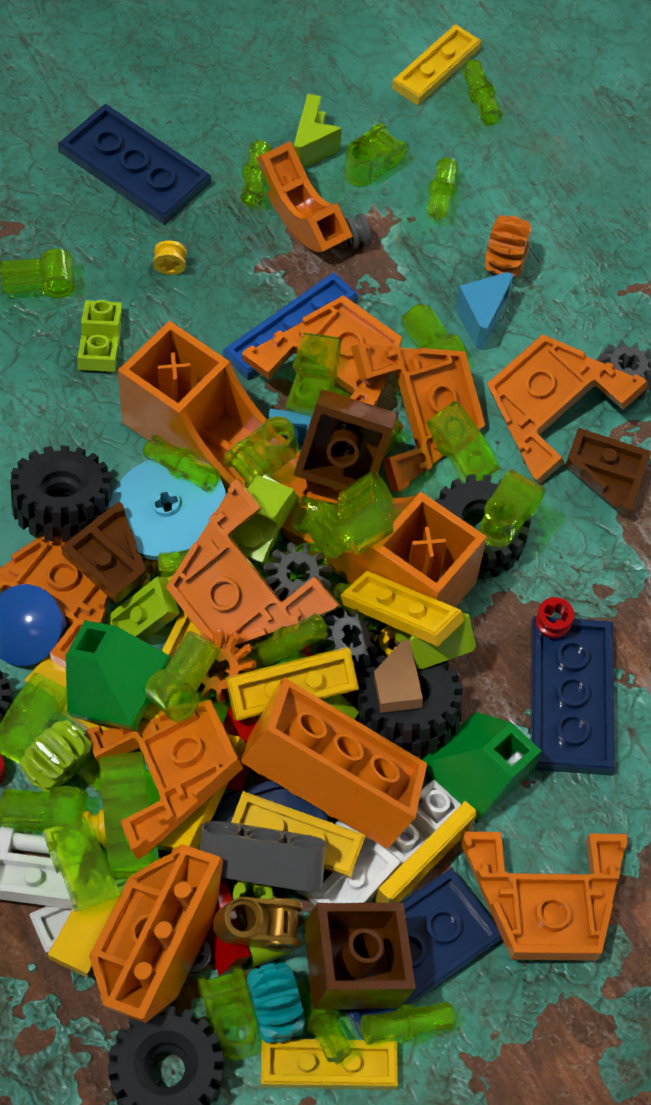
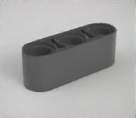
[199,821,327,891]

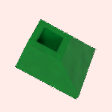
[65,620,173,731]
[422,711,542,824]

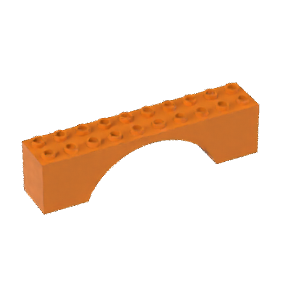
[118,320,487,608]

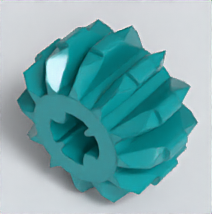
[247,962,305,1043]

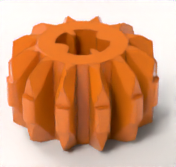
[485,215,532,278]
[184,629,257,702]

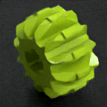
[19,720,92,793]

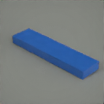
[223,272,358,381]

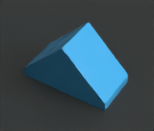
[456,272,514,350]

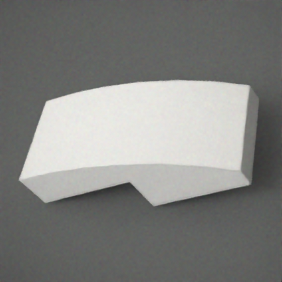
[381,780,461,866]

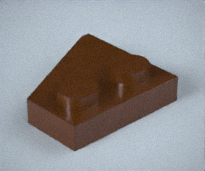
[565,428,651,518]
[61,501,147,603]

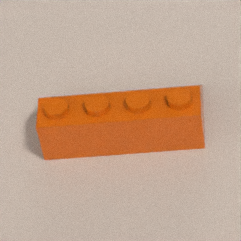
[240,677,427,849]

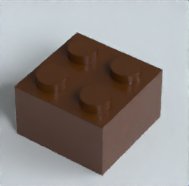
[293,389,396,500]
[304,903,415,1010]

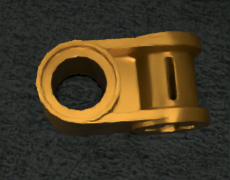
[213,897,303,951]

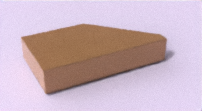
[374,639,423,713]

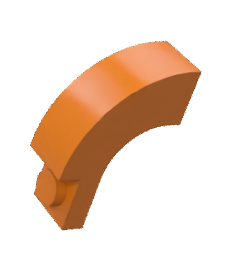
[256,141,352,252]

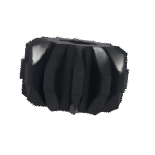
[307,607,379,674]

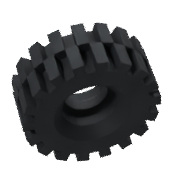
[10,445,111,542]
[435,474,531,579]
[358,651,463,756]
[108,1006,224,1105]

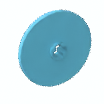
[109,455,226,560]

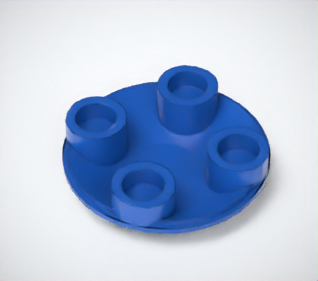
[0,584,67,667]

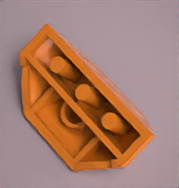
[89,844,223,1023]

